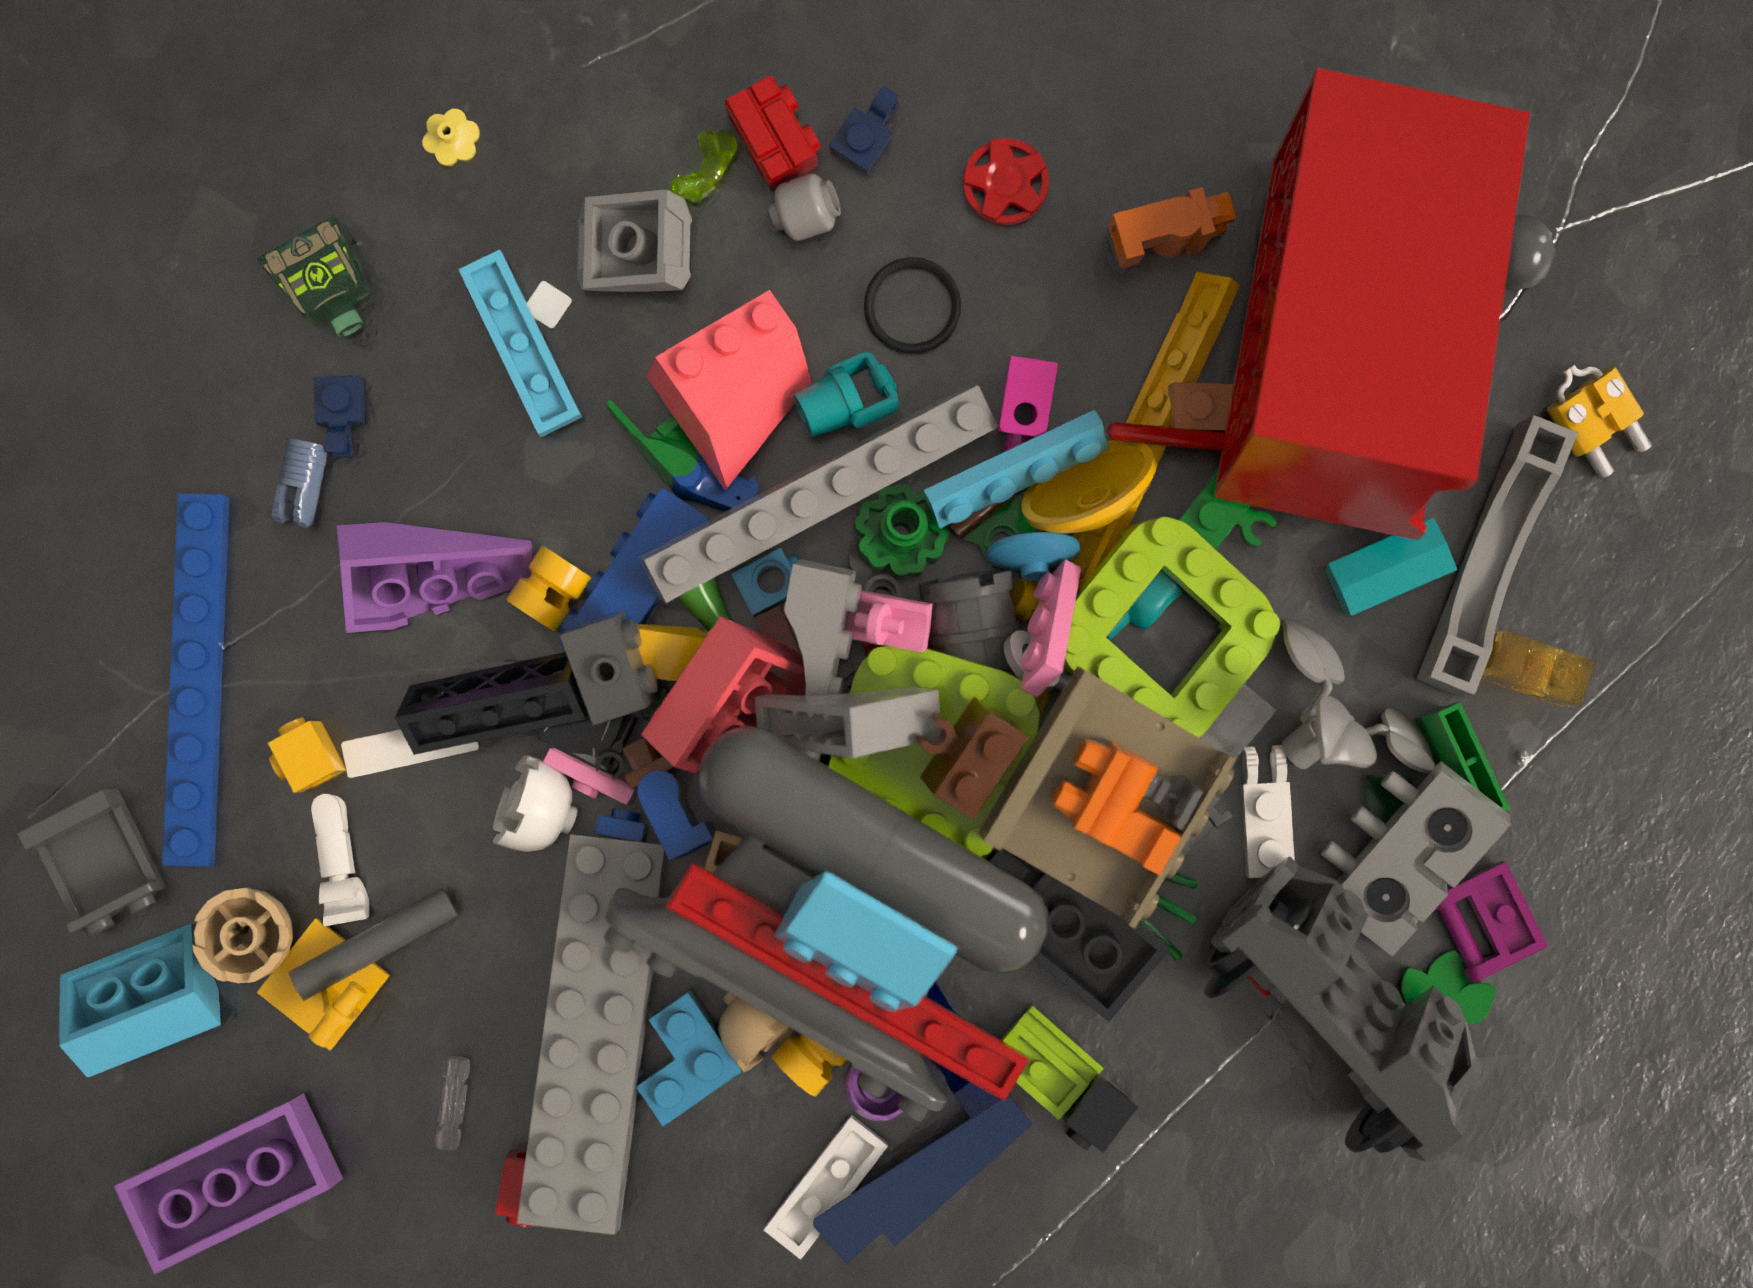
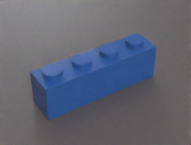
[558,487,710,648]

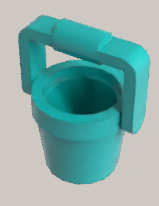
[793,352,899,437]

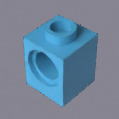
[731,548,798,618]

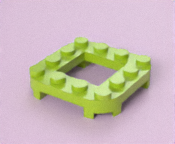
[1063,517,1280,738]

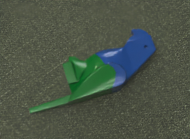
[606,399,759,512]

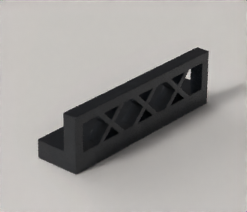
[395,652,588,755]

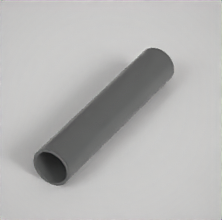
[288,888,458,1001]

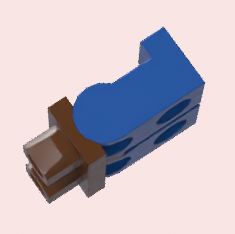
[622,737,717,861]

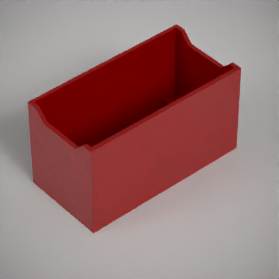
[1214,68,1530,540]

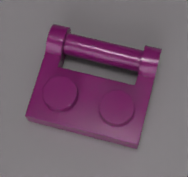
[1434,861,1548,983]

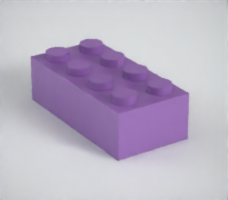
[114,1093,343,1274]

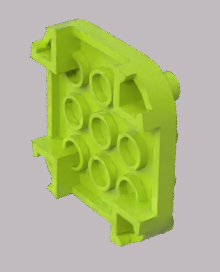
[829,646,1042,856]

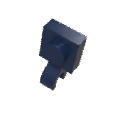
[829,85,899,175]
[314,375,365,458]

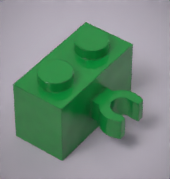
[1177,466,1277,549]

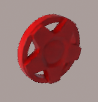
[963,138,1049,226]

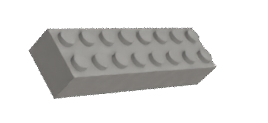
[517,834,668,1235]

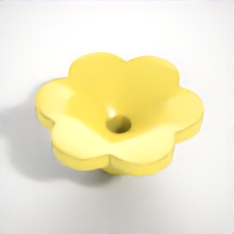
[422,109,480,166]

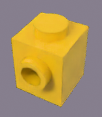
[268,717,346,793]

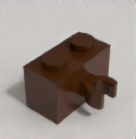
[915,697,1029,819]

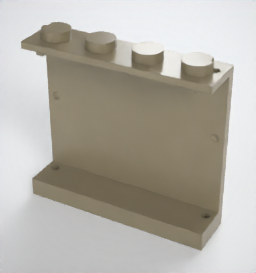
[978,666,1236,929]

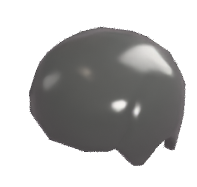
[1505,215,1555,290]

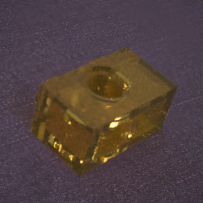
[1481,630,1595,707]

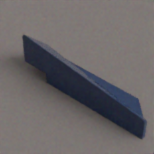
[813,1097,1033,1264]

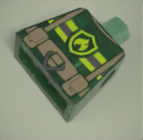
[257,215,370,337]

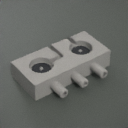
[1321,761,1511,957]

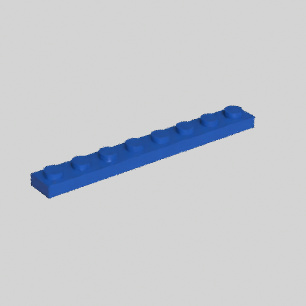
[162,493,230,867]

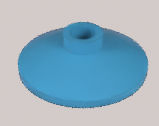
[986,532,1080,581]

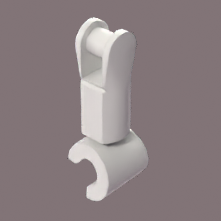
[311,794,370,926]

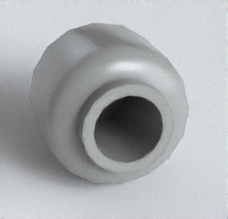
[769,174,841,241]

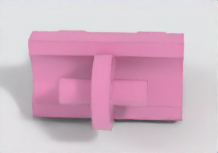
[845,590,932,653]

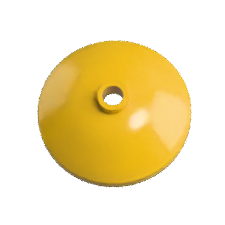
[1021,440,1156,534]

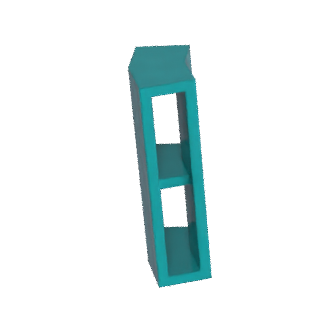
[1324,518,1457,616]

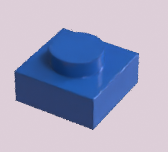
[595,808,649,843]

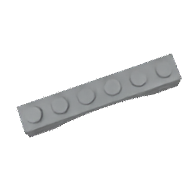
[1416,415,1578,697]
[741,559,862,838]

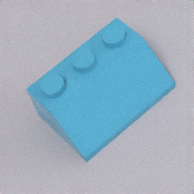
[773,871,957,1012]
[59,923,221,1078]

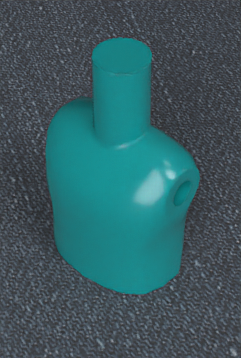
[1107,569,1182,640]

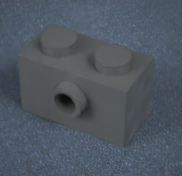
[560,610,658,725]

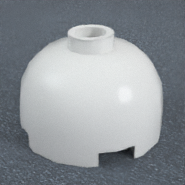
[493,755,577,852]

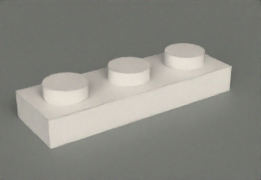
[764,1114,888,1260]

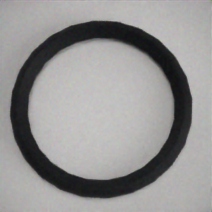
[864,257,961,353]

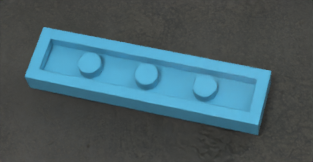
[458,249,582,437]
[924,410,1108,529]

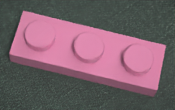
[1020,559,1081,697]

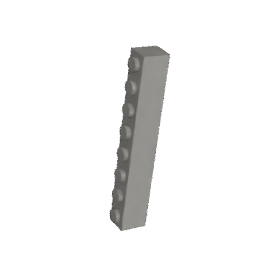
[638,385,998,603]

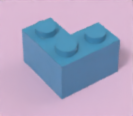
[636,987,742,1126]

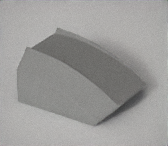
[576,189,692,292]

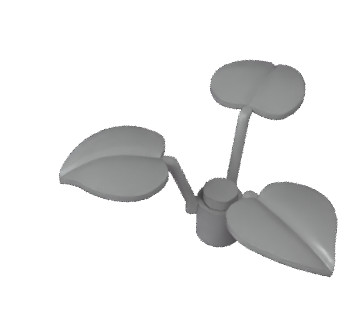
[1280,620,1437,774]

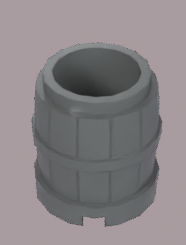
[918,569,1021,674]

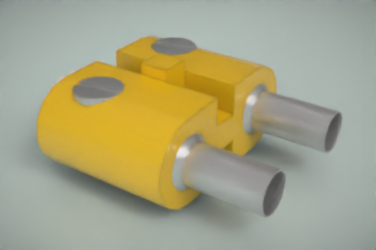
[1546,365,1652,479]

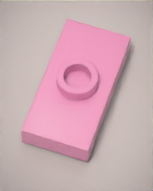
[543,747,638,805]

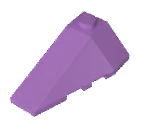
[337,522,532,633]

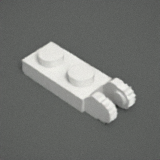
[1240,745,1295,878]

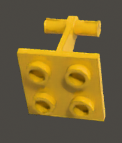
[257,918,390,1051]

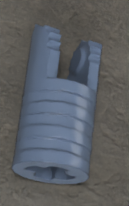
[271,438,328,528]

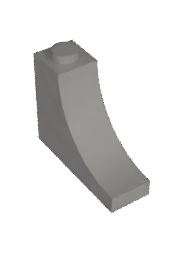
[755,686,941,758]

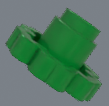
[854,483,949,579]

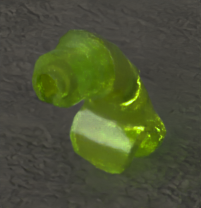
[670,129,738,203]

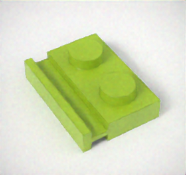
[1000,1004,1104,1120]

